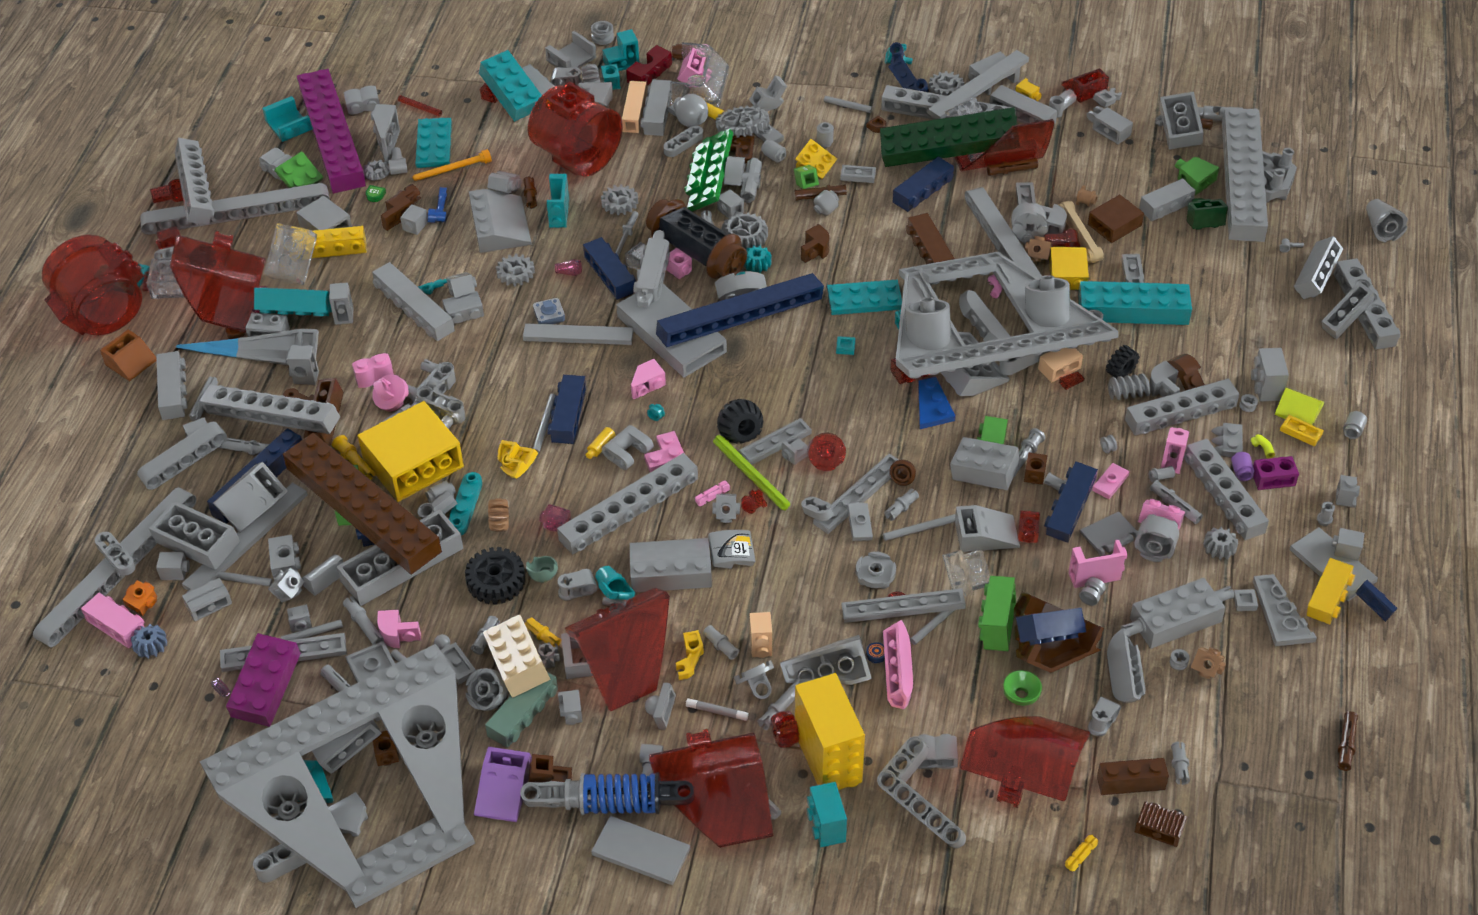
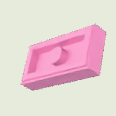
[1092,463,1130,499]

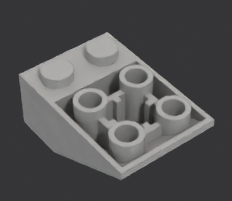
[213,462,288,532]
[955,505,1020,552]

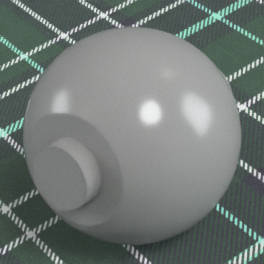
[673,94,708,127]

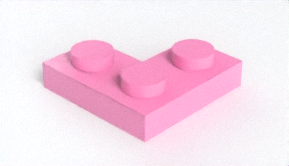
[644,431,685,472]

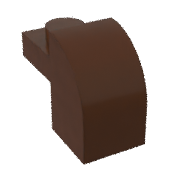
[801,224,830,263]
[1167,354,1205,391]
[529,754,572,783]

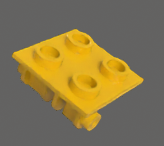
[795,139,837,180]

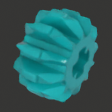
[743,245,772,274]

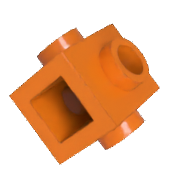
[122,580,157,616]

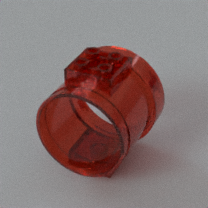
[528,81,623,177]
[42,235,144,336]

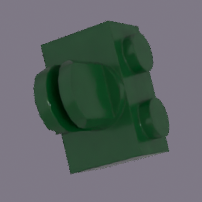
[1186,198,1228,230]

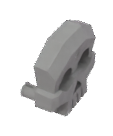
[1262,148,1297,202]

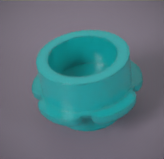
[647,404,665,421]

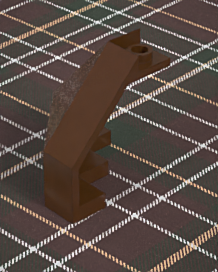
[1014,591,1104,673]

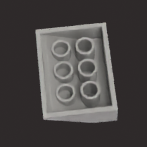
[469,189,532,253]
[941,332,1010,396]
[629,538,712,592]

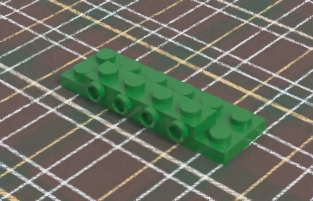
[684,128,733,212]

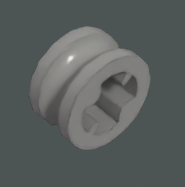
[1239,394,1258,412]
[1100,435,1117,454]
[1169,649,1190,670]

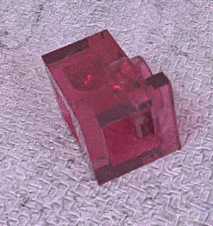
[539,504,571,532]

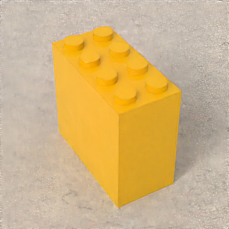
[358,401,464,502]
[795,673,865,791]

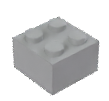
[1251,348,1289,401]

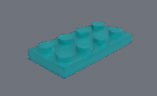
[416,118,452,168]
[827,279,902,315]

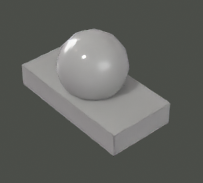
[645,683,676,730]

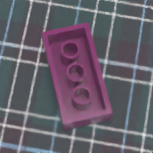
[226,633,301,727]

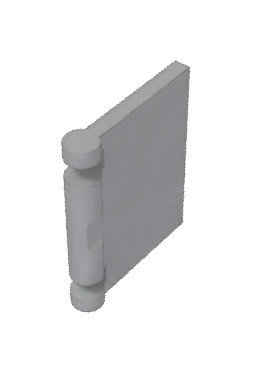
[1080,512,1138,556]

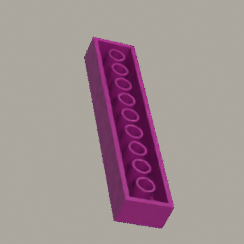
[297,69,366,194]

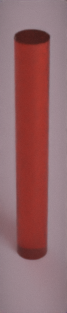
[398,95,442,117]

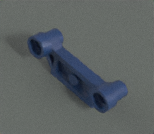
[888,42,929,92]

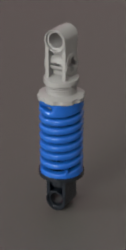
[520,772,695,815]

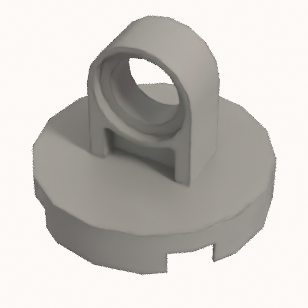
[733,660,775,699]

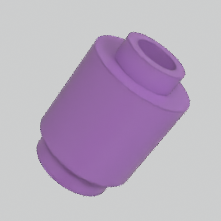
[1231,452,1254,481]

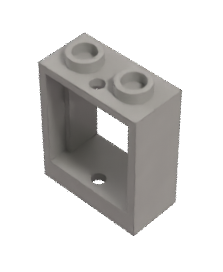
[561,628,619,679]

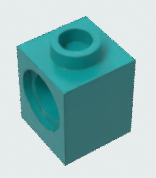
[601,64,621,90]

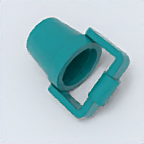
[595,566,635,600]

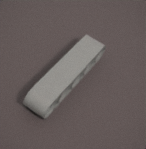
[137,421,227,490]

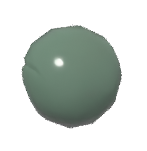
[526,556,558,583]

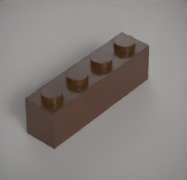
[906,213,955,264]
[304,378,344,447]

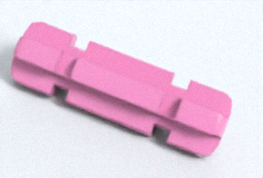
[695,481,730,506]

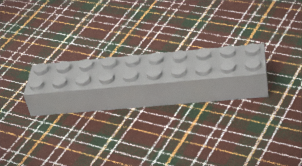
[1222,108,1268,242]

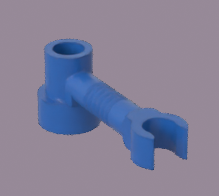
[428,187,447,223]

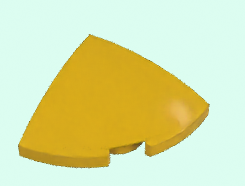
[497,440,538,479]

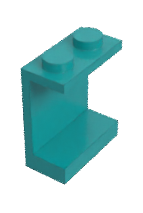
[262,96,312,142]
[547,174,569,228]

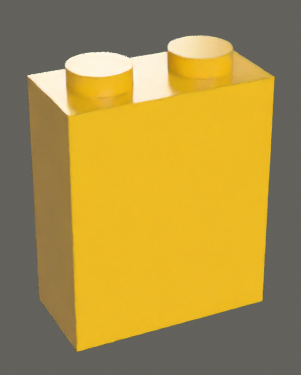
[1049,247,1089,290]

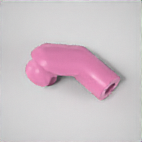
[988,274,1003,298]

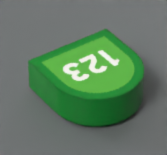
[366,185,386,202]

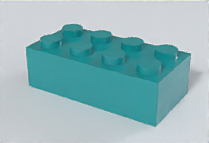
[479,50,544,122]
[254,288,332,316]

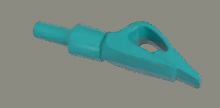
[418,279,447,295]

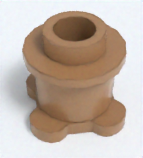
[1076,185,1098,207]

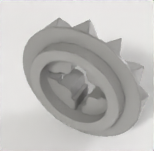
[363,160,390,180]

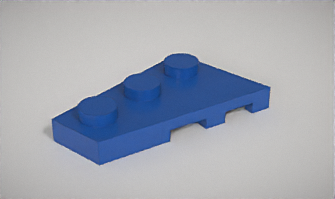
[918,377,956,429]

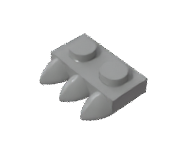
[1211,423,1243,457]

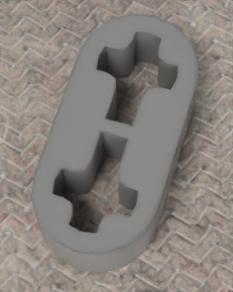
[801,497,834,521]

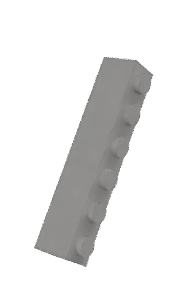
[372,262,455,341]

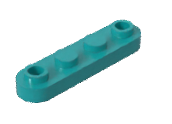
[449,472,482,536]

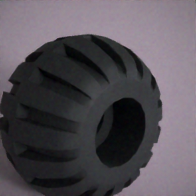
[717,399,763,444]

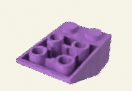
[474,747,531,822]

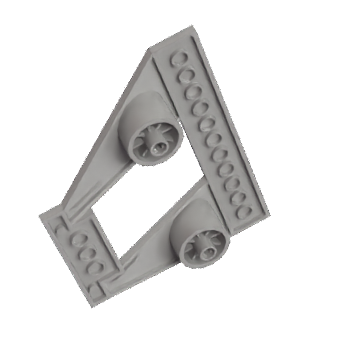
[896,252,1118,379]
[200,644,475,908]

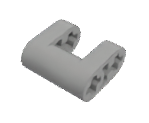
[602,425,654,470]

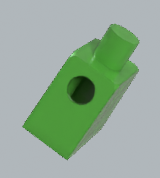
[1175,157,1219,195]

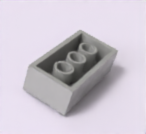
[149,501,241,570]

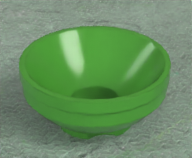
[1003,670,1042,706]

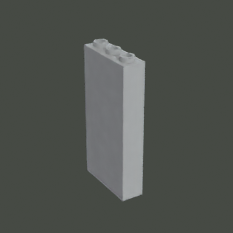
[616,284,727,378]

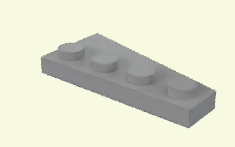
[1253,574,1317,646]

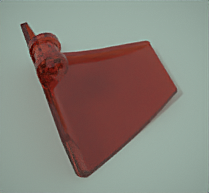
[955,119,1054,171]
[170,231,266,333]
[565,588,670,711]
[960,716,1091,808]
[649,729,774,848]

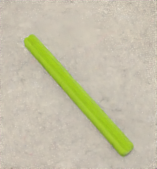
[713,435,790,511]

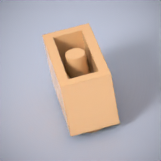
[1038,348,1083,383]
[750,612,772,658]

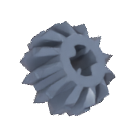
[131,624,167,659]

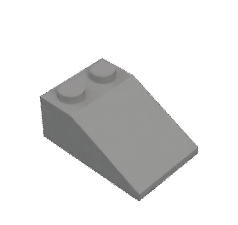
[371,104,400,164]

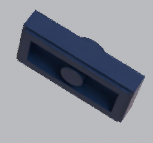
[1355,580,1398,622]

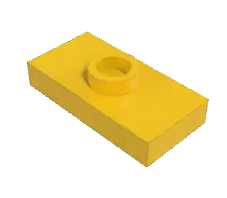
[1280,415,1324,447]

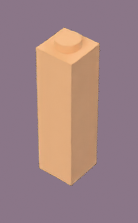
[622,81,647,133]

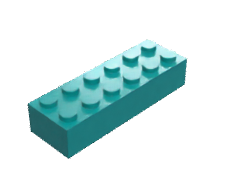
[1078,281,1192,325]

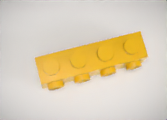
[293,226,367,260]

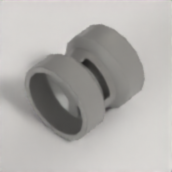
[1079,577,1106,606]

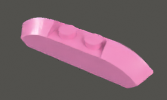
[883,620,913,709]

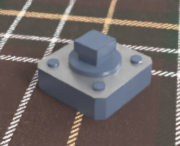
[533,298,565,324]

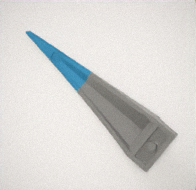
[176,329,319,365]

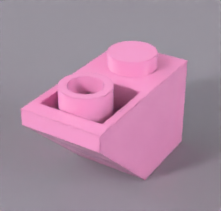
[631,359,666,399]

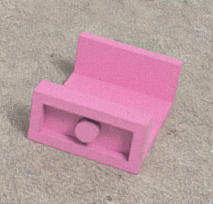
[1068,540,1127,588]

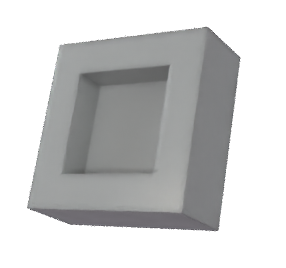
[1234,589,1258,611]

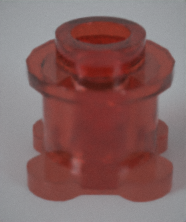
[741,489,767,514]

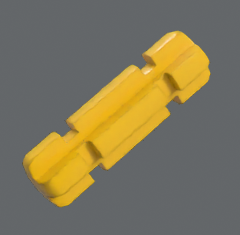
[1065,835,1098,872]

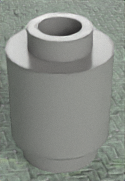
[817,122,834,148]
[761,140,786,163]
[1343,411,1367,439]
[425,481,456,503]

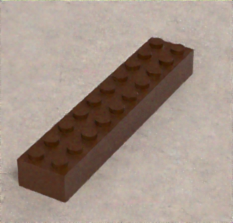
[283,433,442,575]

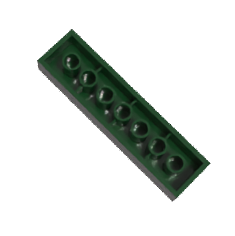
[880,107,1020,167]

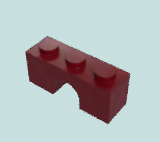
[626,45,672,86]

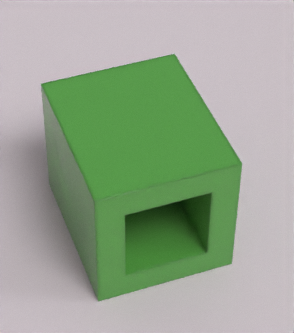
[794,165,819,189]

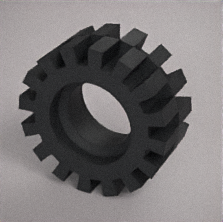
[1106,345,1140,379]

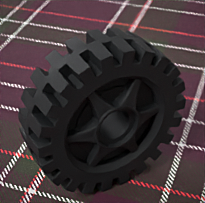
[465,547,525,605]

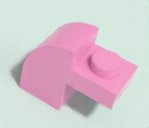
[377,610,421,648]

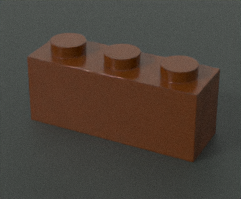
[1097,758,1169,795]

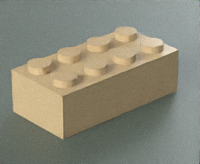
[483,614,551,698]

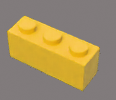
[1306,558,1355,625]

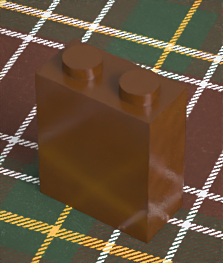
[1087,194,1144,243]

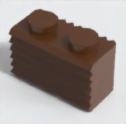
[1134,802,1187,847]

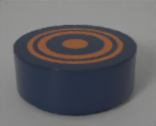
[866,642,885,663]

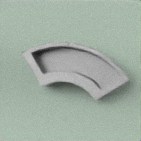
[715,271,767,300]

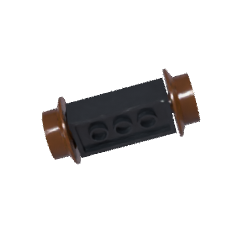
[646,199,747,279]

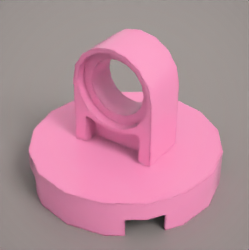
[372,374,409,412]

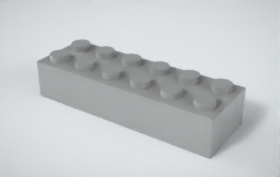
[336,510,463,607]

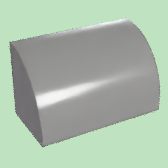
[302,554,343,596]

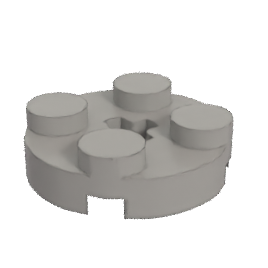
[856,552,896,589]

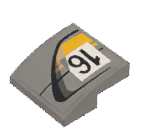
[708,530,756,569]

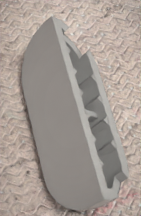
[1107,628,1145,703]

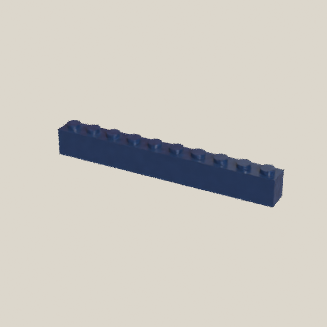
[656,273,824,348]

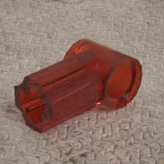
[150,179,184,203]
[1044,229,1080,247]

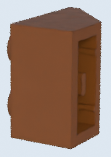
[100,329,157,381]

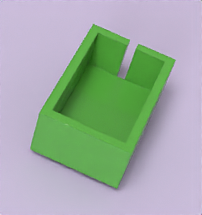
[978,576,1017,651]

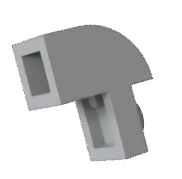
[749,76,787,111]
[724,156,746,186]
[1040,204,1067,238]
[1149,360,1180,397]

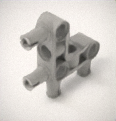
[407,359,465,429]

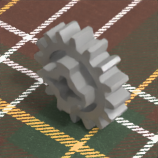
[929,71,964,96]
[601,184,638,215]
[496,254,535,286]

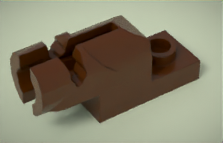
[381,184,421,231]

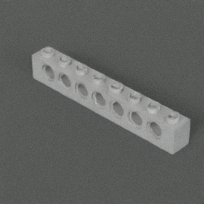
[881,85,1012,120]
[175,138,214,225]
[199,384,340,434]
[557,453,698,555]

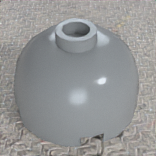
[466,668,508,711]

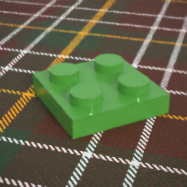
[275,152,323,188]

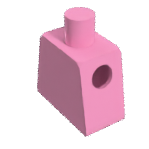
[1161,427,1189,474]

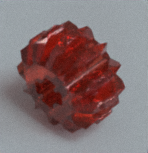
[770,711,800,748]

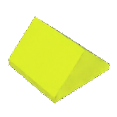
[1275,388,1324,425]

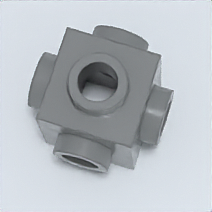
[712,494,740,523]
[268,568,305,602]

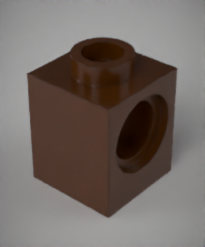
[1024,452,1048,485]
[373,730,399,766]

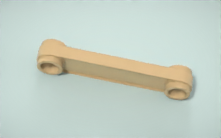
[1058,201,1104,263]

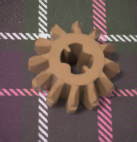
[488,498,509,532]

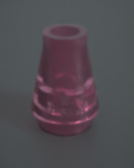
[555,259,582,276]

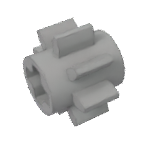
[537,643,560,668]

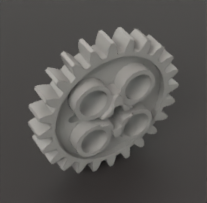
[716,105,770,137]

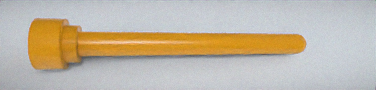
[412,149,492,181]

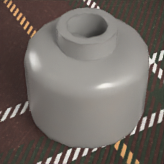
[813,190,839,216]

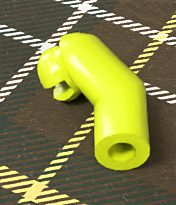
[1251,434,1275,459]

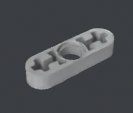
[663,126,703,157]
[95,532,135,575]

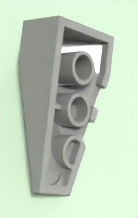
[780,635,872,685]

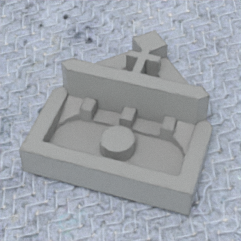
[328,792,368,837]

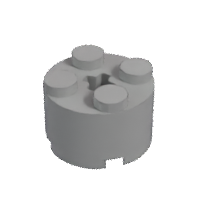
[1011,202,1048,244]
[1134,514,1179,562]

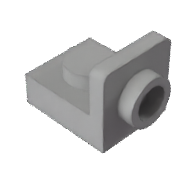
[781,438,811,465]
[287,604,312,632]

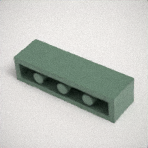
[485,672,558,748]

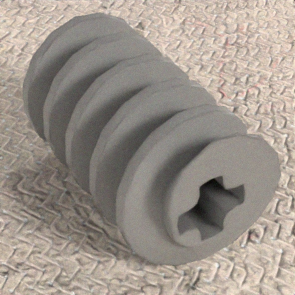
[1108,373,1150,400]

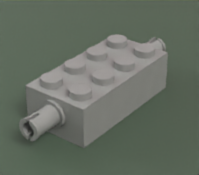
[1121,578,1234,649]

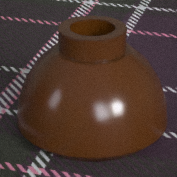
[889,459,916,486]

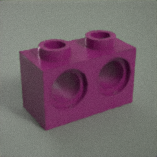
[1253,456,1299,490]

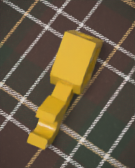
[676,630,704,680]

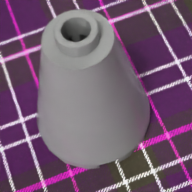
[1366,199,1408,242]

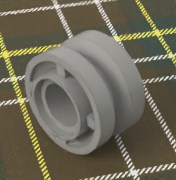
[591,21,614,45]

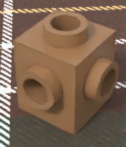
[1025,236,1052,262]
[1191,647,1226,679]

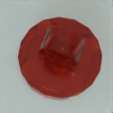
[807,432,846,471]

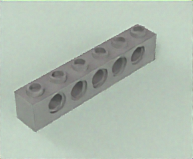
[1334,258,1400,350]
[1125,378,1239,436]
[1184,439,1269,540]

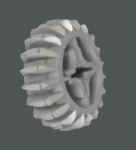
[721,212,768,250]

